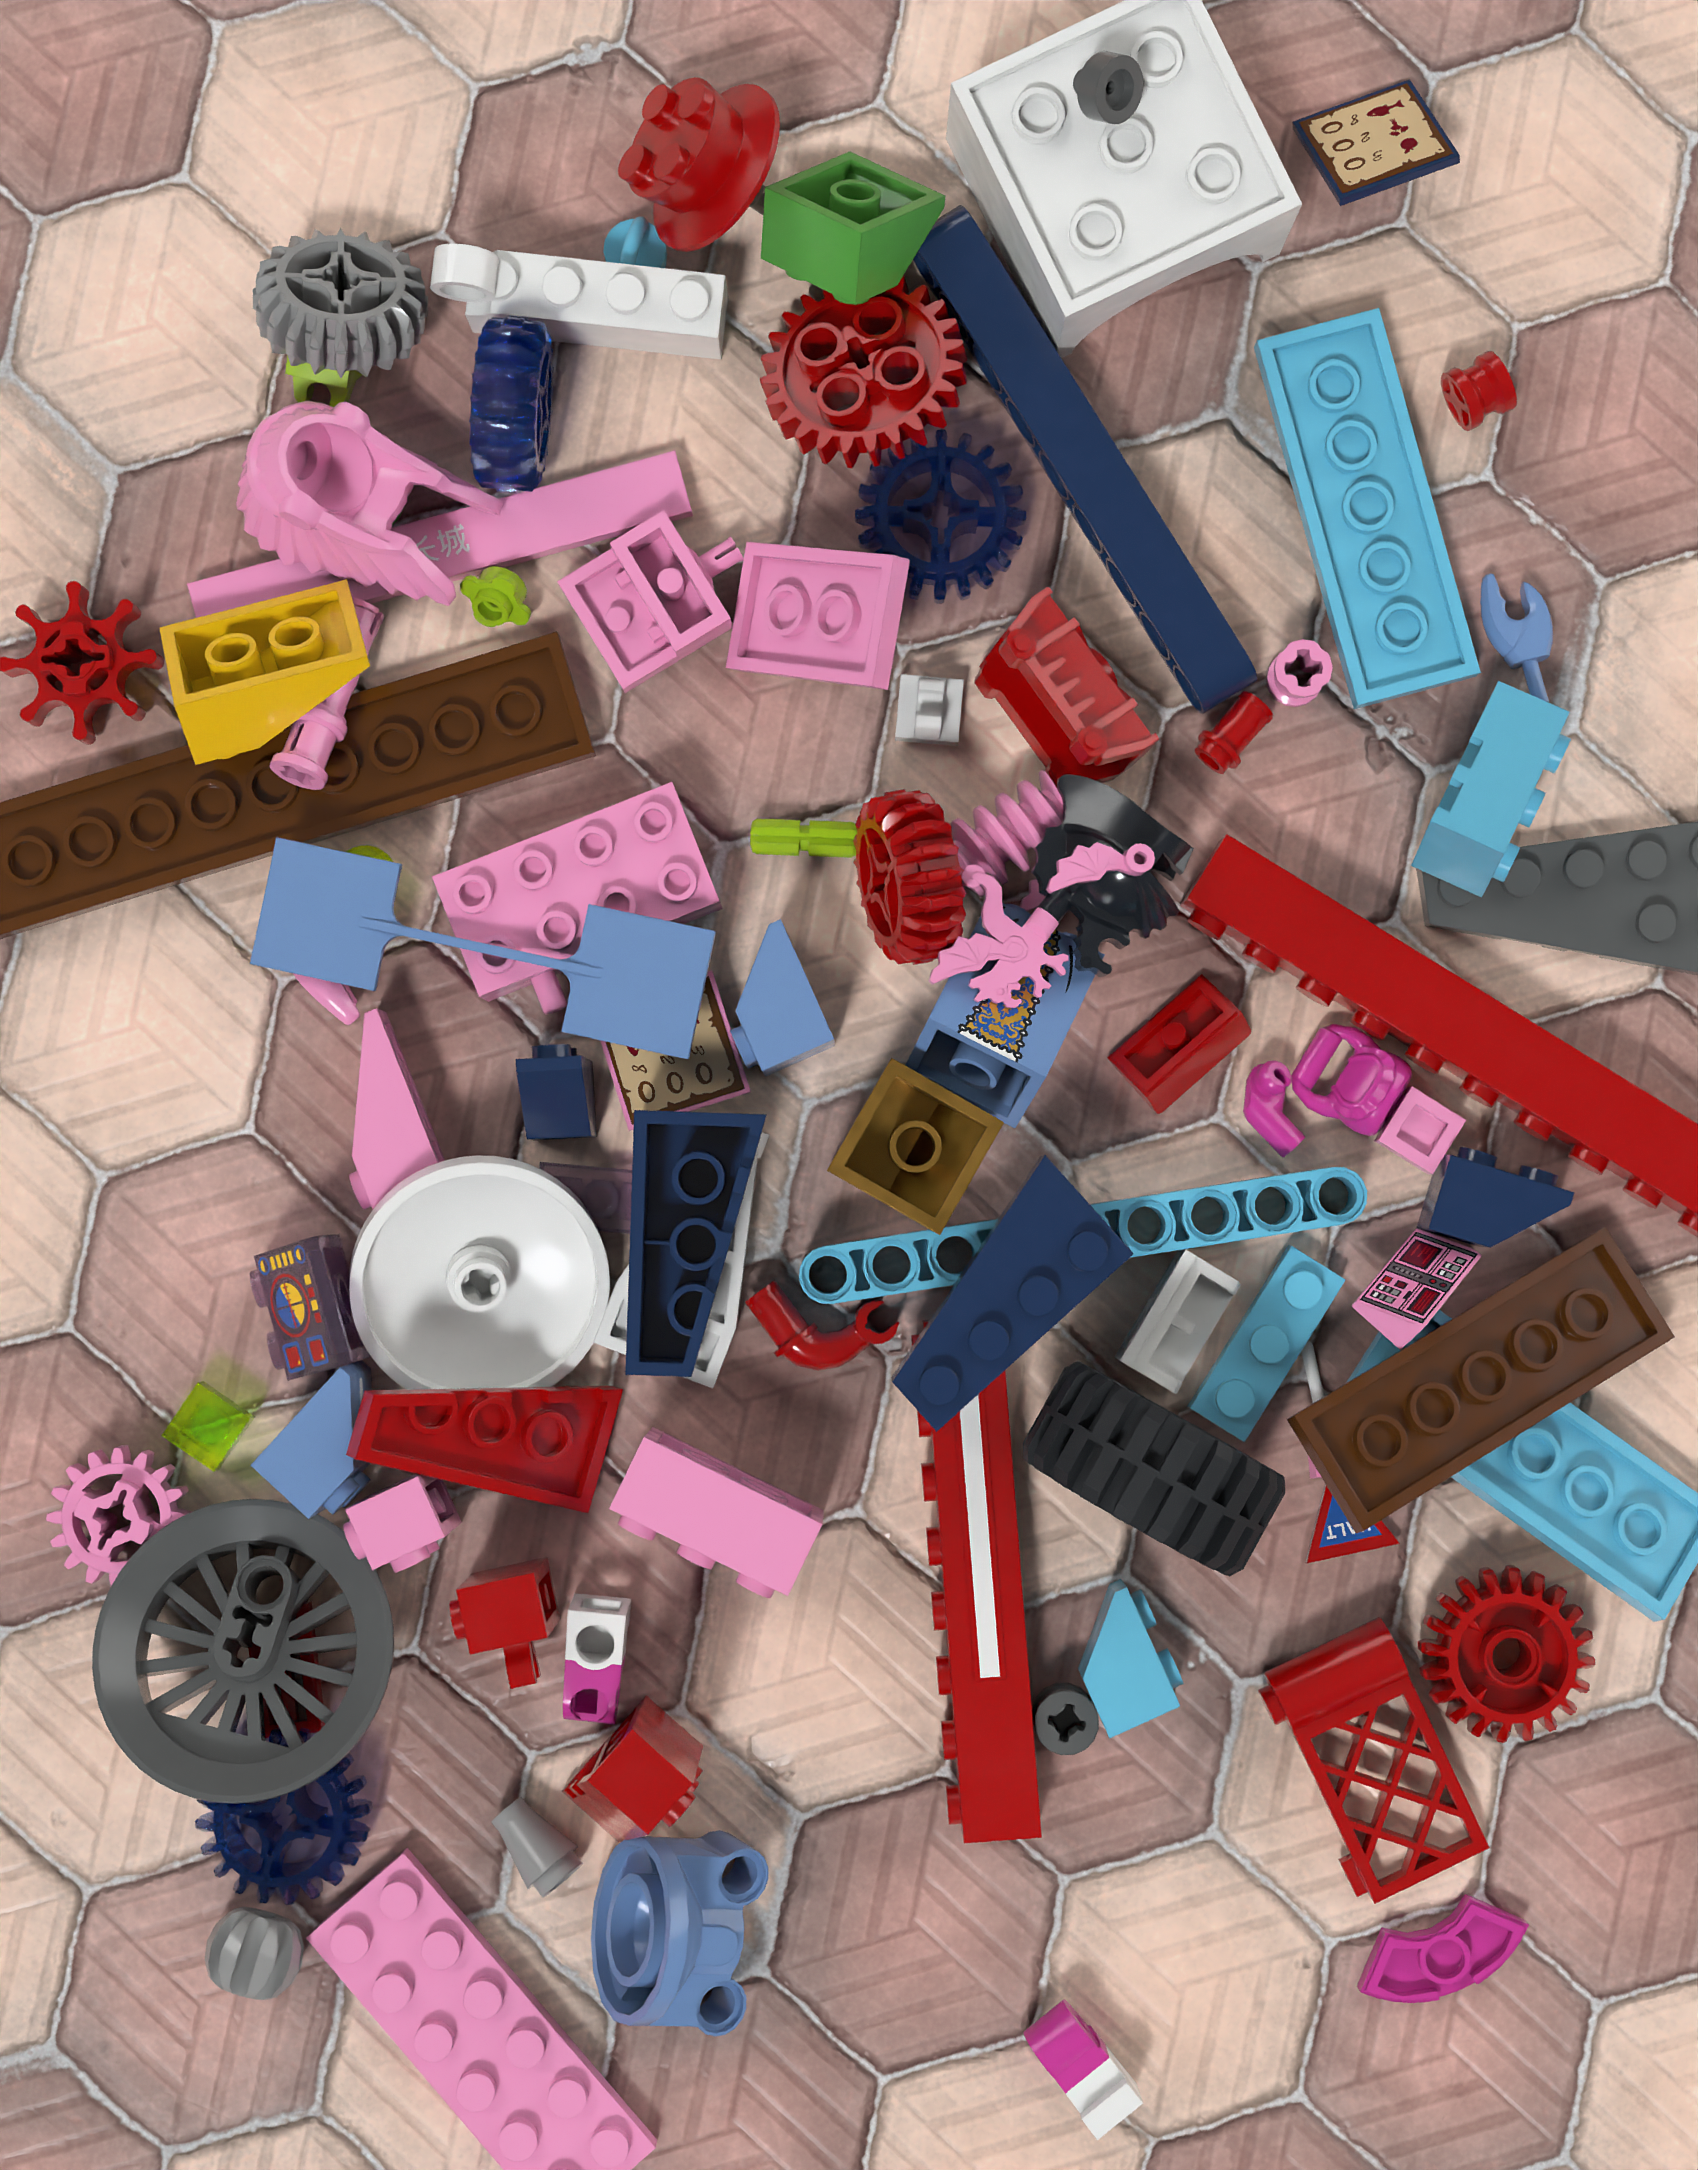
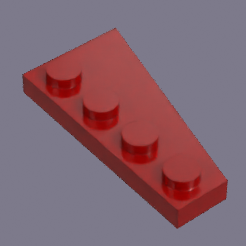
[346,1386,623,1513]

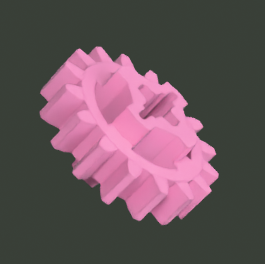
[46,1445,192,1586]

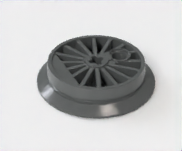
[92,1499,394,1804]

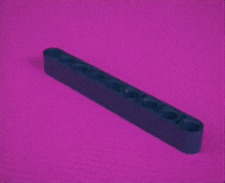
[913,205,1257,714]

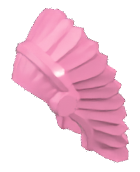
[236,401,504,606]

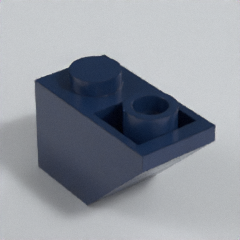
[516,1044,597,1141]
[1416,1147,1575,1248]

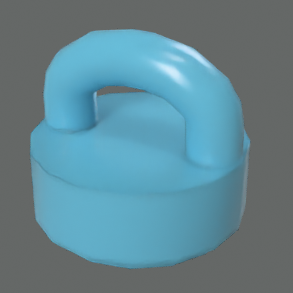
[603,216,667,268]

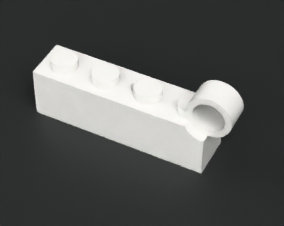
[430,244,728,360]

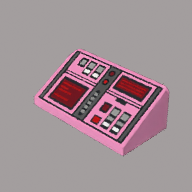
[1352,1229,1482,1350]

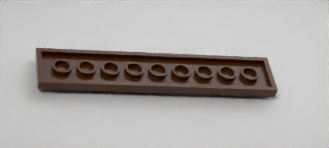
[0,631,596,939]

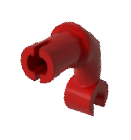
[745,1280,899,1371]

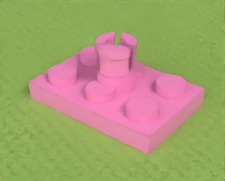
[726,542,910,690]

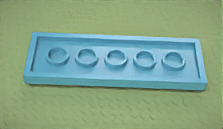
[1254,308,1481,709]
[1346,1310,1698,1622]

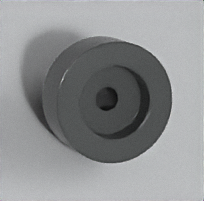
[1073,51,1143,124]

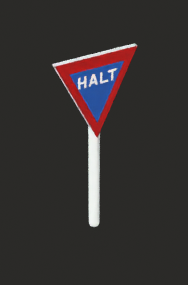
[1301,1341,1400,1564]

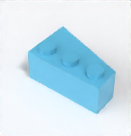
[1411,681,1571,897]

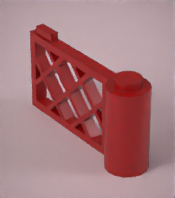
[1258,1617,1490,1904]

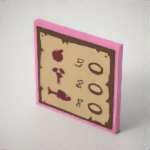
[600,970,751,1131]

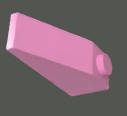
[349,1008,445,1209]

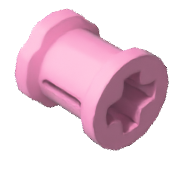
[1266,639,1333,707]

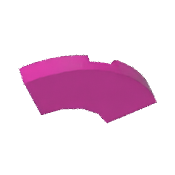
[1357,1894,1529,2003]

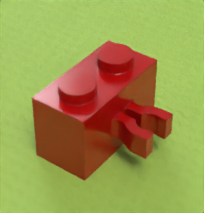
[449,1557,561,1689]

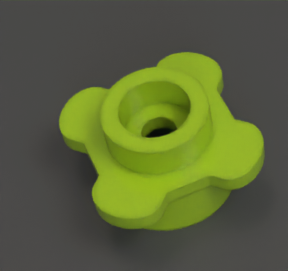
[460,566,531,627]

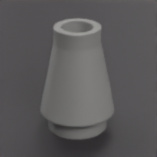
[491,1797,583,1898]

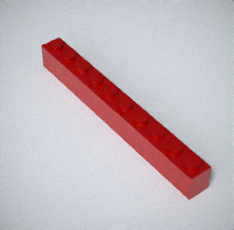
[1179,834,1698,1237]

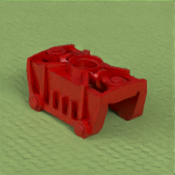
[974,587,1159,791]

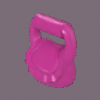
[1291,1024,1413,1136]

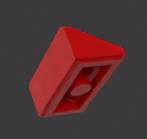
[1107,974,1251,1114]

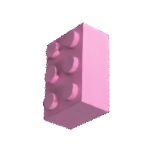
[609,1427,824,1598]

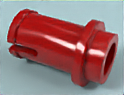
[1194,691,1273,774]

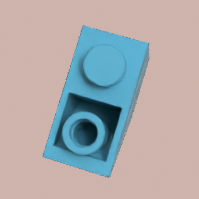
[1078,1579,1184,1738]

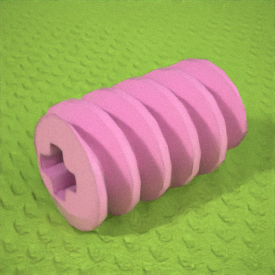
[951,769,1064,898]

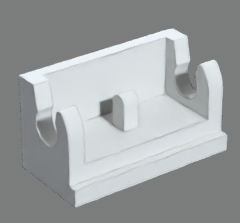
[1115,1249,1241,1394]

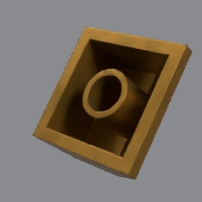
[827,1058,1004,1235]

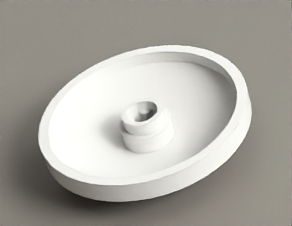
[349,1155,610,1390]

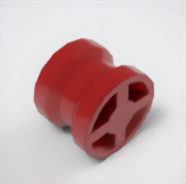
[1441,351,1517,431]

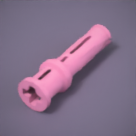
[270,599,384,790]

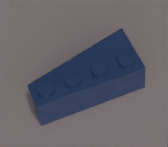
[625,1110,767,1377]
[891,1155,1134,1432]

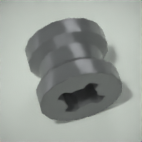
[1032,1683,1099,1755]

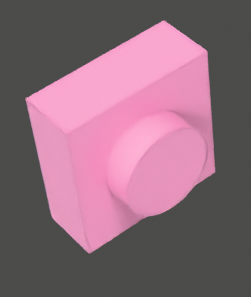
[1374,1086,1466,1175]

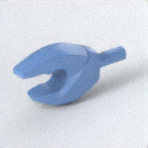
[1480,574,1553,702]

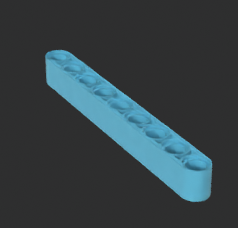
[799,1167,1367,1304]

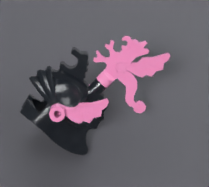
[928,774,1194,1008]

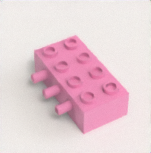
[432,782,723,1015]

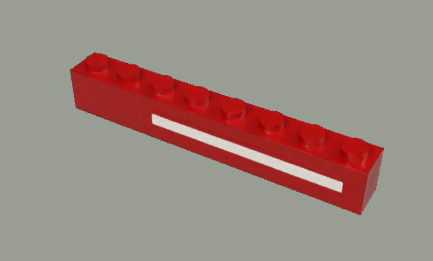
[911,1319,1042,1844]

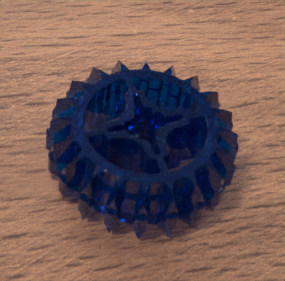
[469,315,554,494]
[855,429,1026,604]
[195,1727,373,1905]

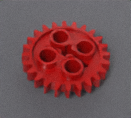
[760,276,967,468]

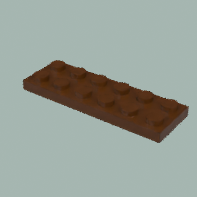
[1287,1227,1675,1533]

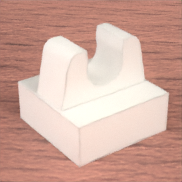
[895,674,964,746]

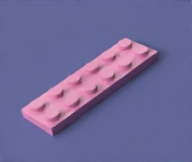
[306,1848,657,2170]

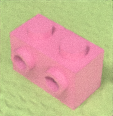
[343,1474,462,1573]

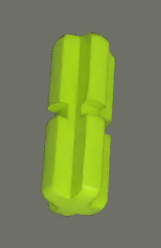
[750,818,857,858]

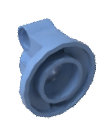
[591,1830,768,2037]

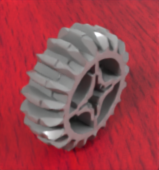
[253,228,428,378]

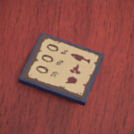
[1292,79,1460,206]

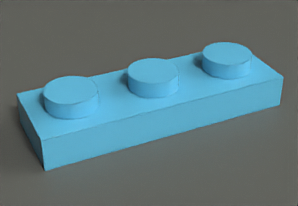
[1187,1245,1345,1442]

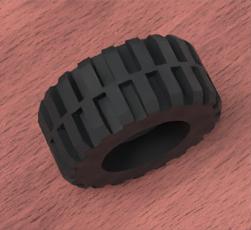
[1023,1361,1286,1576]

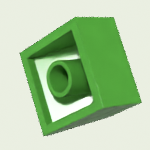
[761,151,946,305]

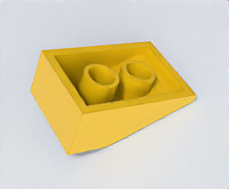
[159,579,370,765]

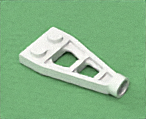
[593,1132,769,1388]

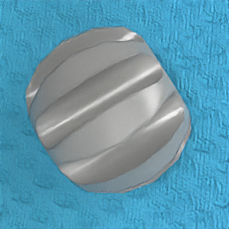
[205,1907,304,2000]

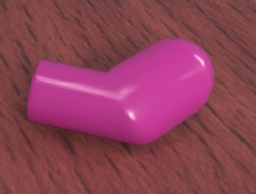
[1243,1060,1305,1158]

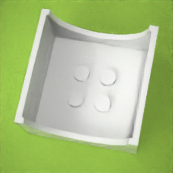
[946,0,1302,358]

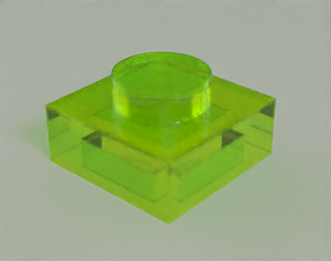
[161,1381,255,1472]

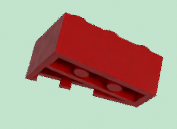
[562,1695,703,1842]

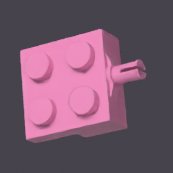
[557,510,744,693]

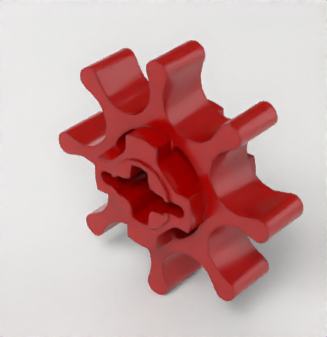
[0,581,164,745]

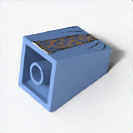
[905,903,1105,1128]

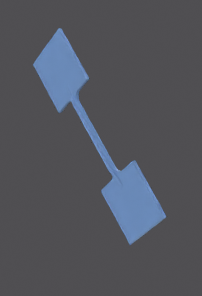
[250,837,716,1059]

